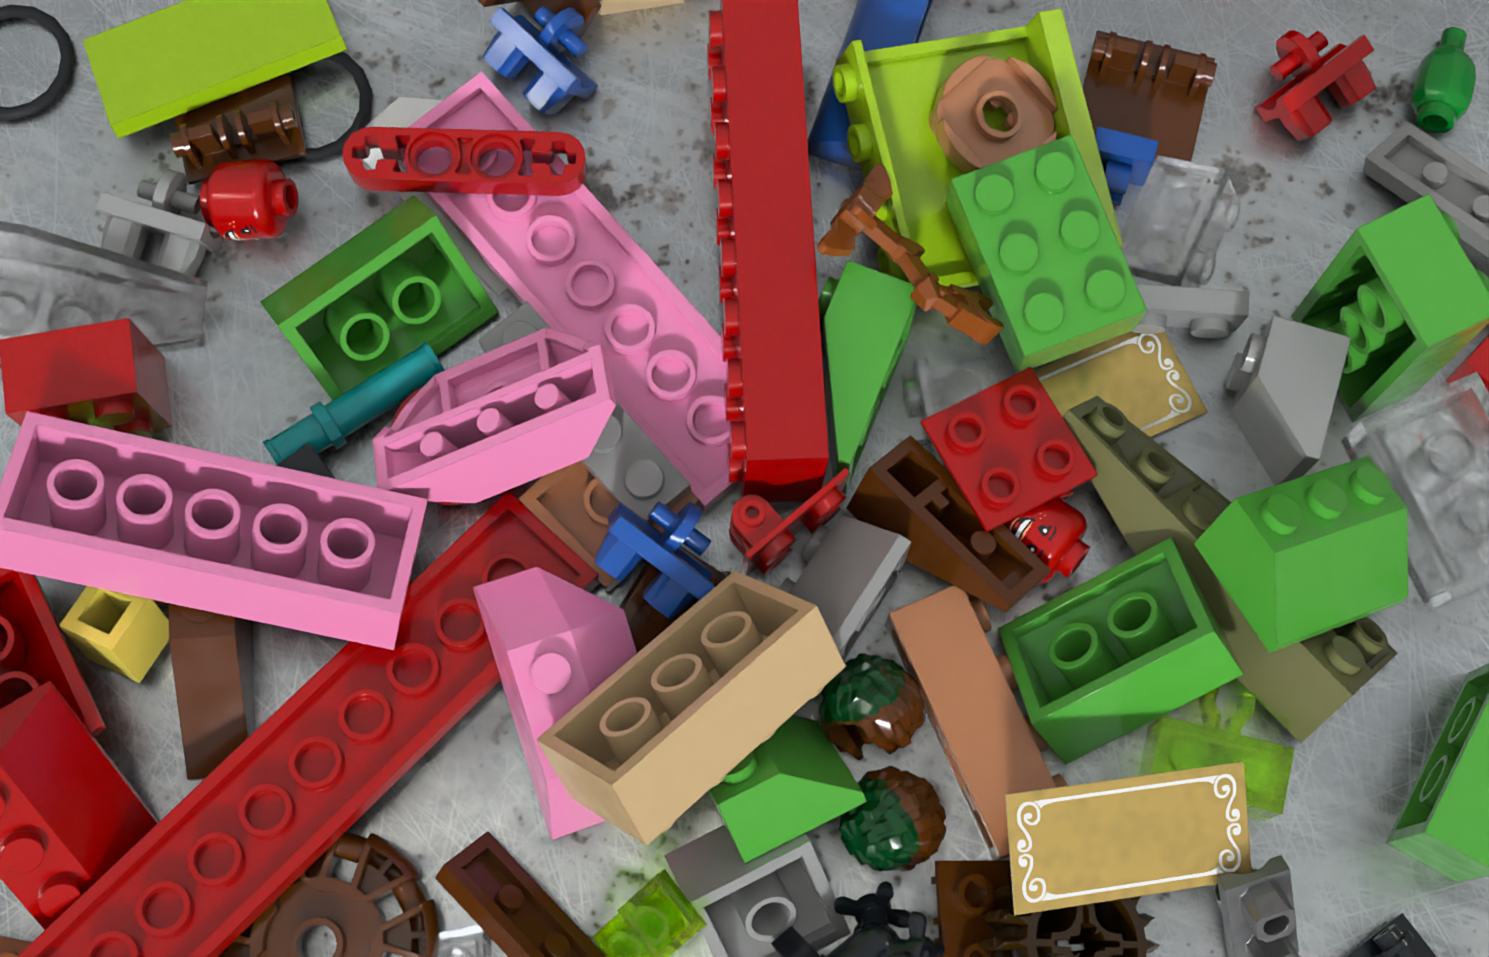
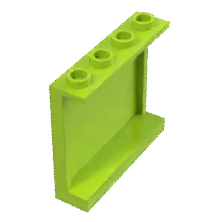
[833,8,1123,288]

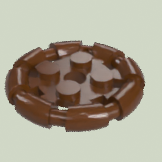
[218,830,441,957]

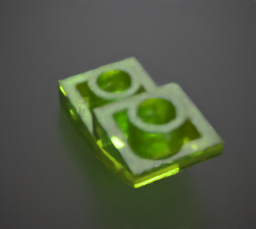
[592,869,707,957]

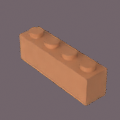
[885,585,1068,860]

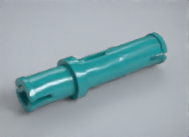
[263,341,445,464]

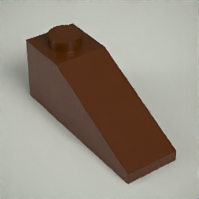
[846,435,1051,612]
[169,603,255,781]

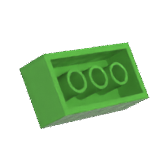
[1291,194,1489,423]

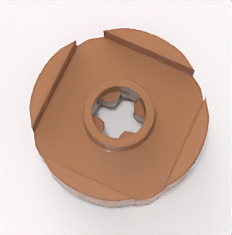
[929,55,1057,173]

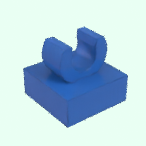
[1095,126,1159,206]

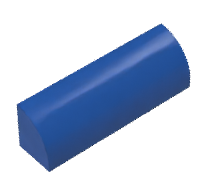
[807,0,934,171]

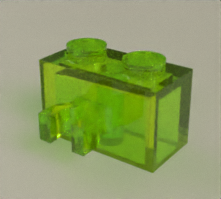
[1138,687,1295,821]

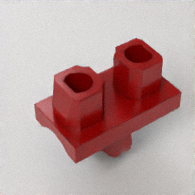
[1255,30,1377,141]

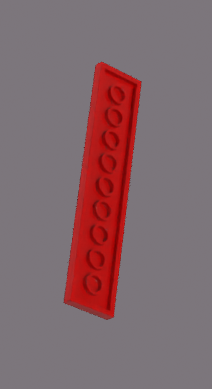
[17,491,599,957]

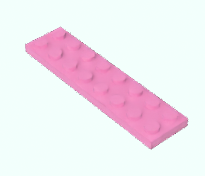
[397,71,740,512]

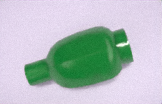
[1411,27,1476,134]

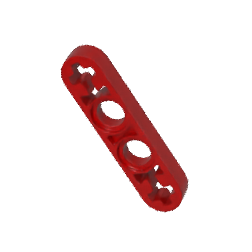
[342,127,588,196]

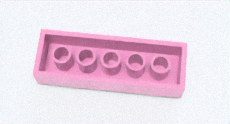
[0,411,428,650]

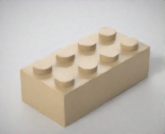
[536,570,846,846]

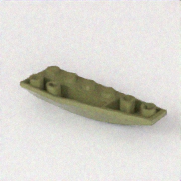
[1063,396,1398,743]

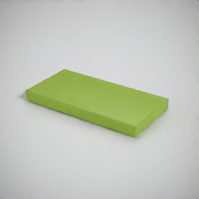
[82,0,347,139]

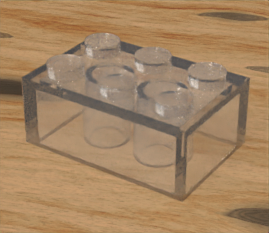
[1341,372,1489,612]

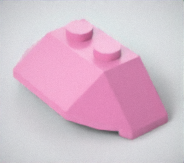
[372,327,616,503]
[473,567,637,839]

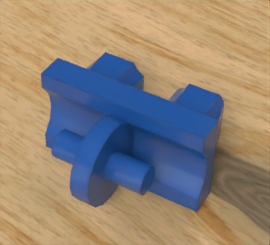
[482,6,599,116]
[595,501,715,619]

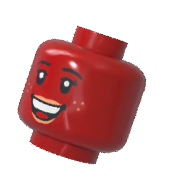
[200,158,299,242]
[1004,498,1091,584]

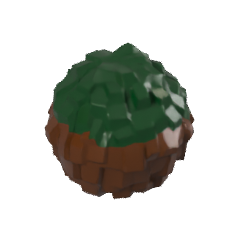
[819,653,925,760]
[838,765,946,871]

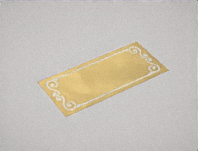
[953,331,1208,437]
[1005,761,1252,916]

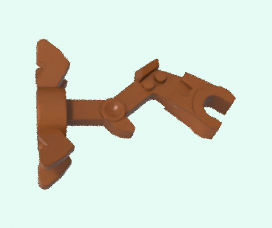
[817,164,1004,344]

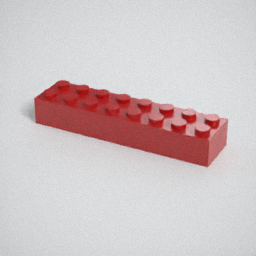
[707,0,829,503]

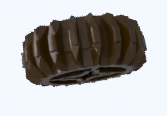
[979,873,1160,957]

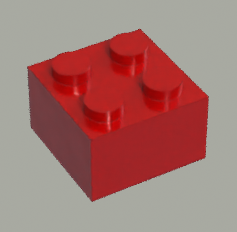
[0,318,172,438]

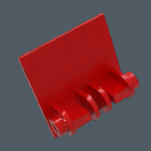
[920,367,1098,533]
[729,468,850,576]

